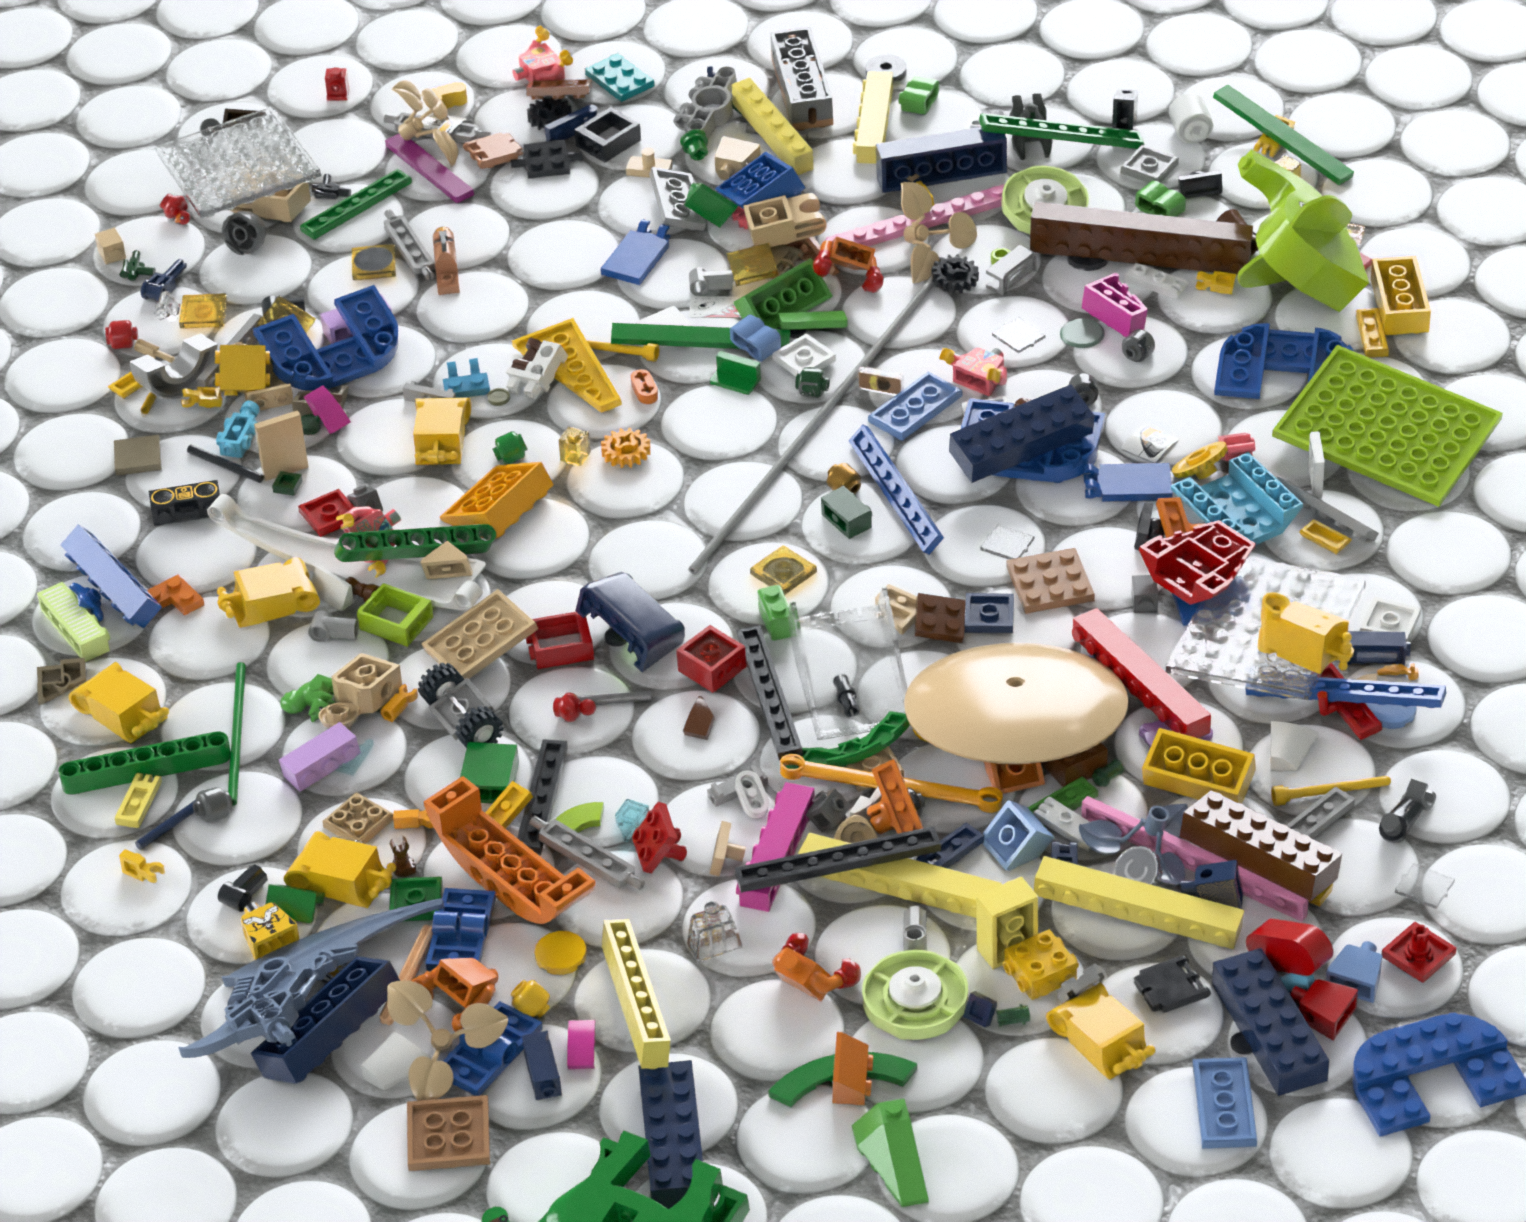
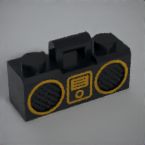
[149,480,220,526]

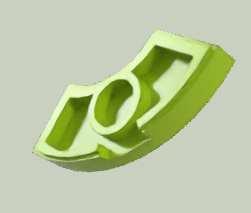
[556,802,604,833]

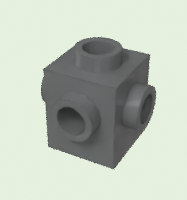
[805,788,851,832]

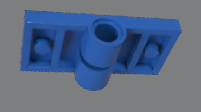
[425,888,496,971]
[443,1001,543,1096]

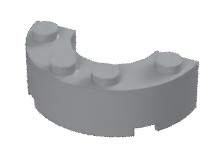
[130,334,217,399]

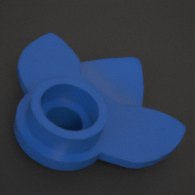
[69,583,104,622]

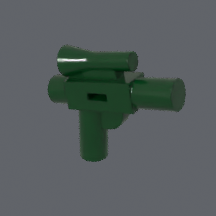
[119,250,156,281]

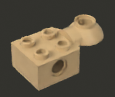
[318,653,402,731]

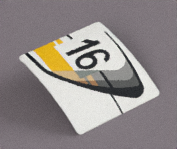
[422,113,466,133]
[1121,425,1179,463]

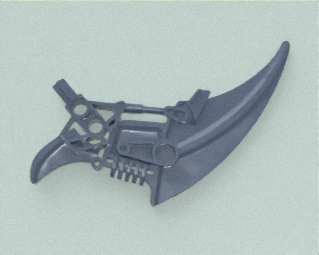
[178,898,445,1058]

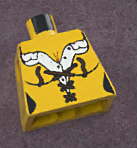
[240,902,300,960]

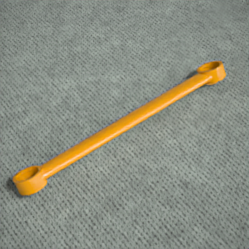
[780,754,1003,813]

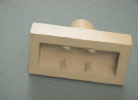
[626,148,672,178]
[709,821,746,876]

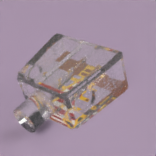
[687,902,743,963]

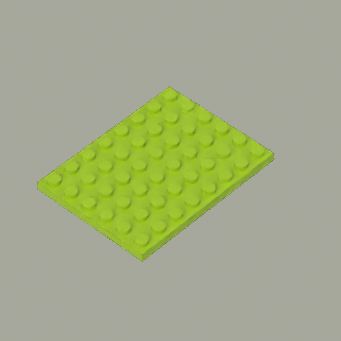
[1272,345,1503,507]

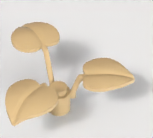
[391,80,458,167]
[901,182,977,284]
[387,980,508,1101]

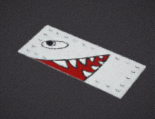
[689,296,741,318]

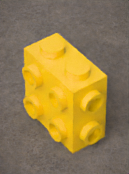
[215,345,270,396]
[1003,929,1079,1000]

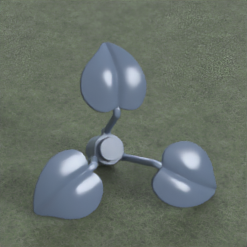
[1079,804,1188,886]

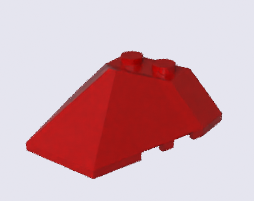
[1139,520,1256,605]

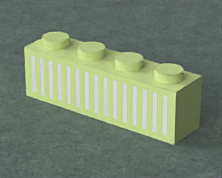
[37,582,110,662]

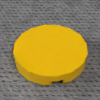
[534,931,587,975]

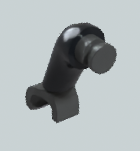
[1379,778,1436,843]

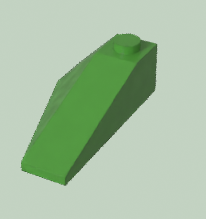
[852,1098,929,1207]

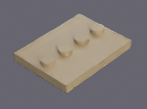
[421,589,538,679]

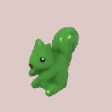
[280,674,335,722]

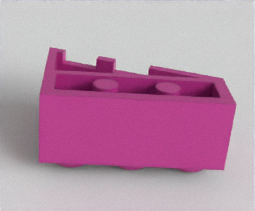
[1081,273,1148,337]

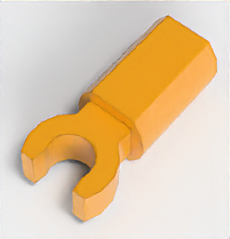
[381,684,418,722]
[393,809,434,829]

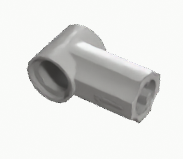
[689,268,732,296]
[308,610,359,642]
[903,906,927,951]

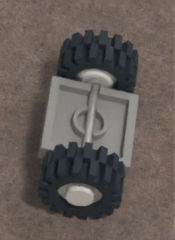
[418,662,504,749]

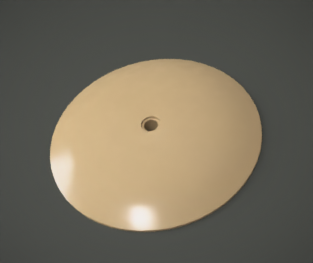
[904,643,1128,764]

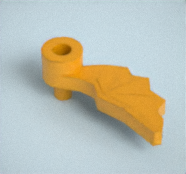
[1377,663,1419,680]

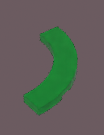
[785,711,910,769]
[768,1052,917,1108]

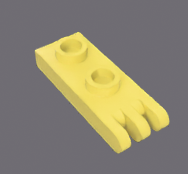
[115,773,162,828]

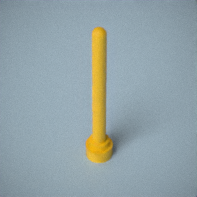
[587,340,660,362]
[1271,776,1391,806]

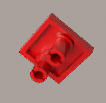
[632,802,687,874]

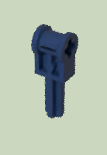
[140,259,187,303]

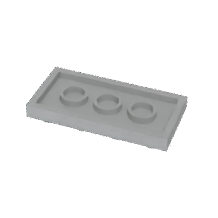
[649,167,706,231]

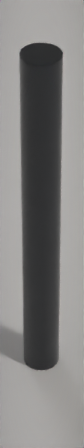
[187,444,264,483]

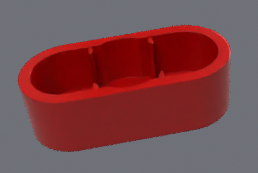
[1246,918,1333,976]

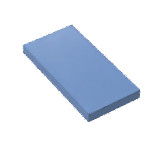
[868,371,963,441]
[1192,1057,1257,1149]

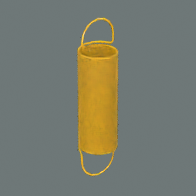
[140,392,156,417]

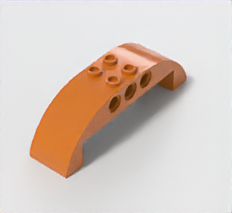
[423,776,596,924]

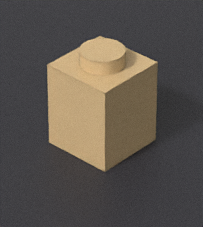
[95,227,126,265]

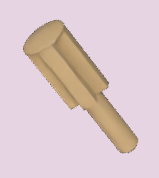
[134,339,175,363]

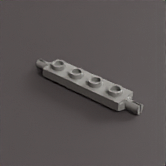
[384,112,491,143]
[383,209,435,280]
[529,816,645,890]

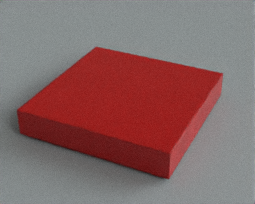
[298,489,355,537]

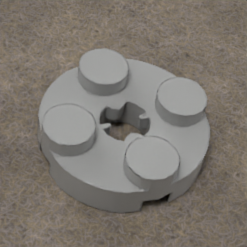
[1057,964,1107,1004]

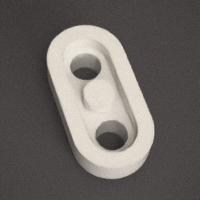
[735,770,769,818]

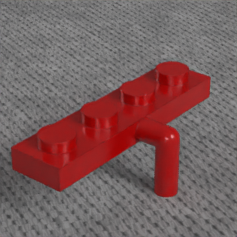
[1310,662,1382,740]

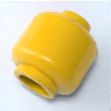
[510,980,550,1018]

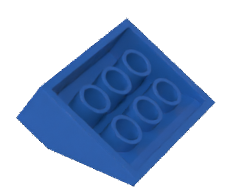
[715,152,806,209]

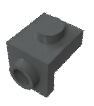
[347,485,383,511]

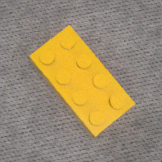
[1370,256,1431,335]
[1142,728,1256,804]

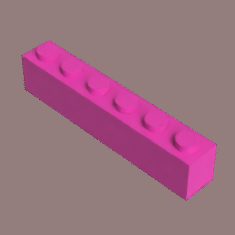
[736,782,815,912]

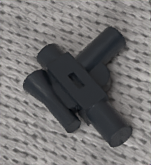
[311,174,351,199]

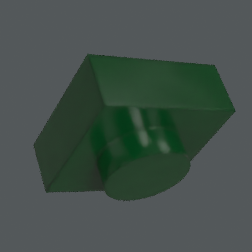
[272,471,303,496]

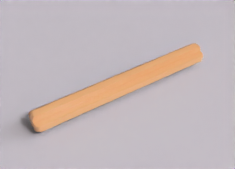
[379,924,433,1025]

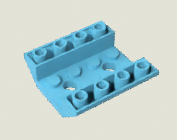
[1171,452,1303,545]

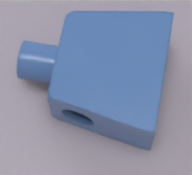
[1326,941,1382,1003]

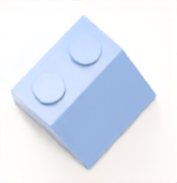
[982,800,1054,871]

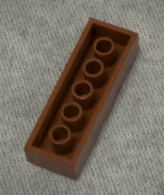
[1179,791,1342,901]

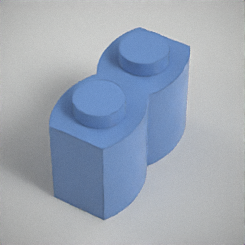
[730,315,781,362]

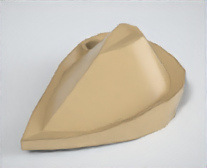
[834,815,878,843]

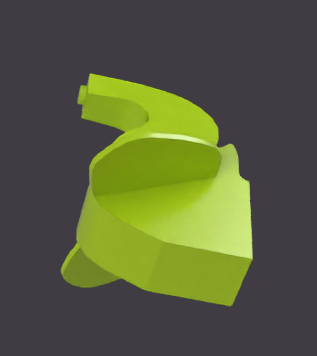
[1237,149,1369,312]

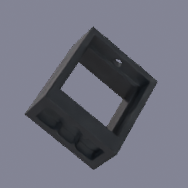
[574,107,641,163]

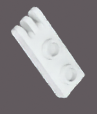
[1125,263,1188,299]
[1033,797,1091,852]

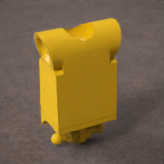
[413,398,472,465]
[217,557,320,628]
[1257,592,1354,674]
[69,662,169,744]
[284,831,396,908]
[1046,982,1156,1080]

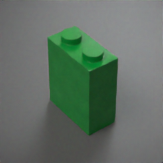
[460,742,519,804]

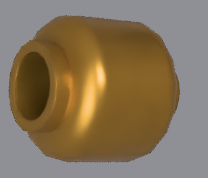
[827,463,861,494]

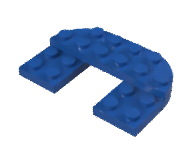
[253,285,399,391]
[1214,323,1354,399]
[961,398,1105,483]
[1352,1013,1526,1137]

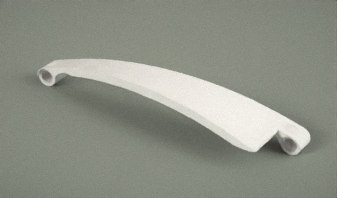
[207,494,486,611]

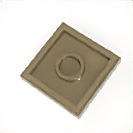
[114,435,162,476]

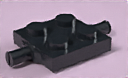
[511,140,583,179]

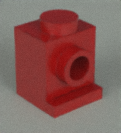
[324,67,350,101]

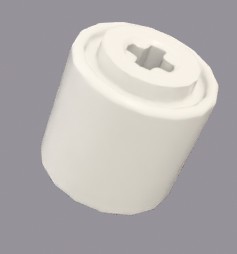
[1168,93,1214,144]

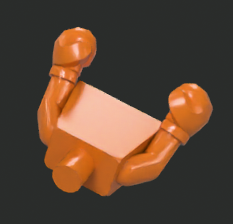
[412,958,499,1032]

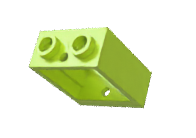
[357,583,434,647]

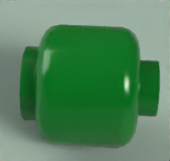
[492,431,528,465]

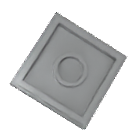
[1120,145,1179,183]

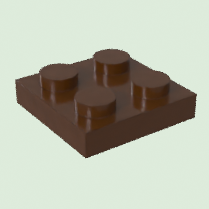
[915,593,965,643]

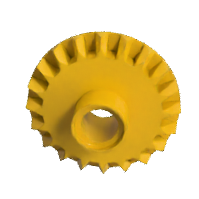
[1171,441,1228,480]

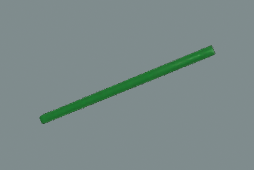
[228,662,246,806]

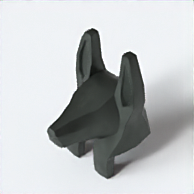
[1009,93,1052,160]

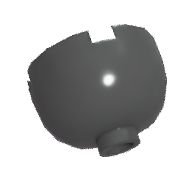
[222,211,266,255]

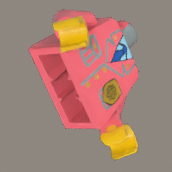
[512,25,573,82]
[939,348,1007,396]
[336,506,401,578]

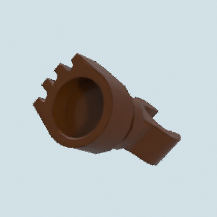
[345,577,380,602]
[389,835,416,877]

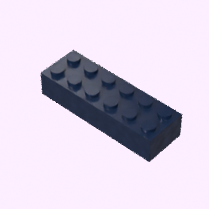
[876,127,1007,193]
[949,384,1095,483]
[1212,948,1329,1096]
[250,956,400,1084]
[638,1060,703,1209]

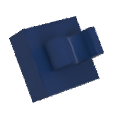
[963,991,998,1028]

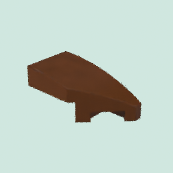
[683,696,715,740]

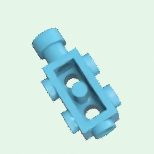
[216,401,260,458]

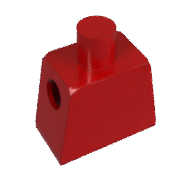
[1290,979,1358,1041]

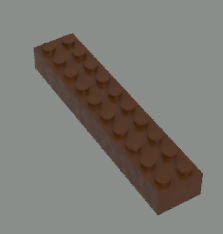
[1030,202,1254,275]

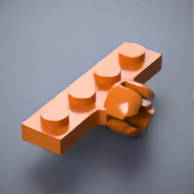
[1156,497,1205,538]
[867,759,924,834]

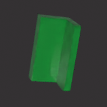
[709,351,761,395]
[265,884,325,923]

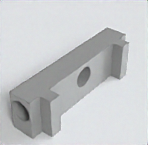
[402,381,456,402]
[707,765,768,807]

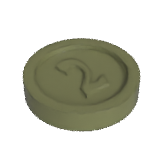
[487,388,510,406]

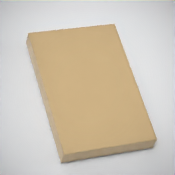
[254,410,309,481]

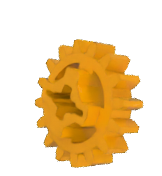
[601,428,651,468]

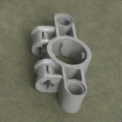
[673,66,737,140]

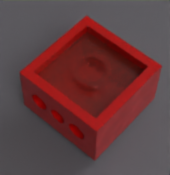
[676,625,747,693]

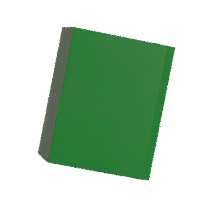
[684,183,738,228]

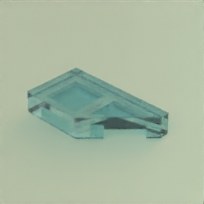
[335,739,374,775]
[615,798,649,842]

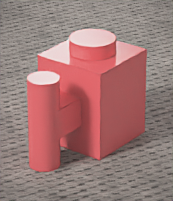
[1218,432,1256,461]

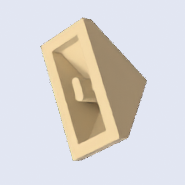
[421,541,473,579]

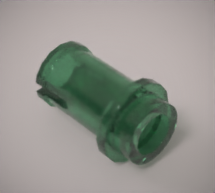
[1092,759,1124,787]
[996,1004,1030,1027]

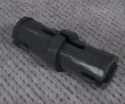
[833,674,860,717]

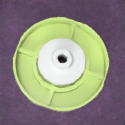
[1001,166,1089,234]
[862,950,968,1040]

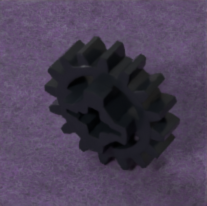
[527,97,572,130]
[931,254,979,294]

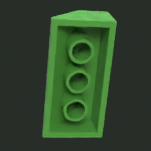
[733,258,833,329]

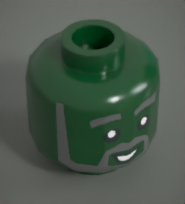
[795,367,830,398]

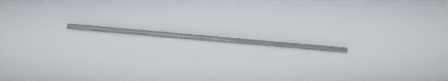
[688,276,936,574]

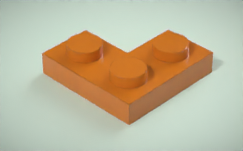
[147,574,204,616]

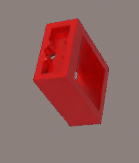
[525,612,594,669]

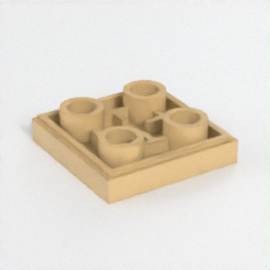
[322,792,393,844]

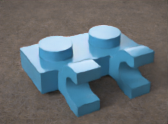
[442,358,490,398]

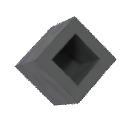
[1131,575,1158,613]

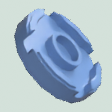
[1366,703,1417,729]

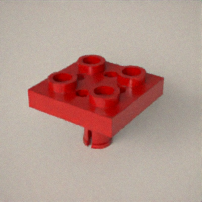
[1381,921,1457,983]

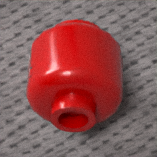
[105,320,138,349]

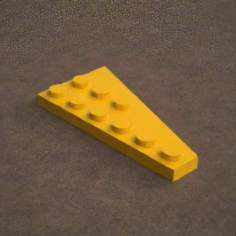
[512,318,622,413]

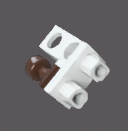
[506,338,568,399]

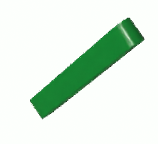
[334,524,496,562]
[58,731,231,795]

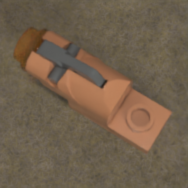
[433,226,460,295]

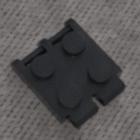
[1133,955,1211,1013]

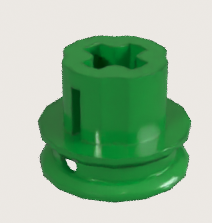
[680,129,708,161]

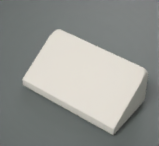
[311,565,354,611]

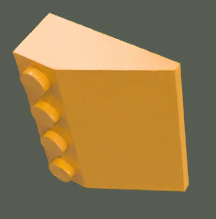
[439,462,554,539]

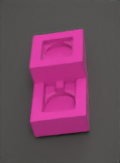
[304,386,351,434]
[567,1020,596,1069]

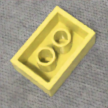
[976,876,1038,970]

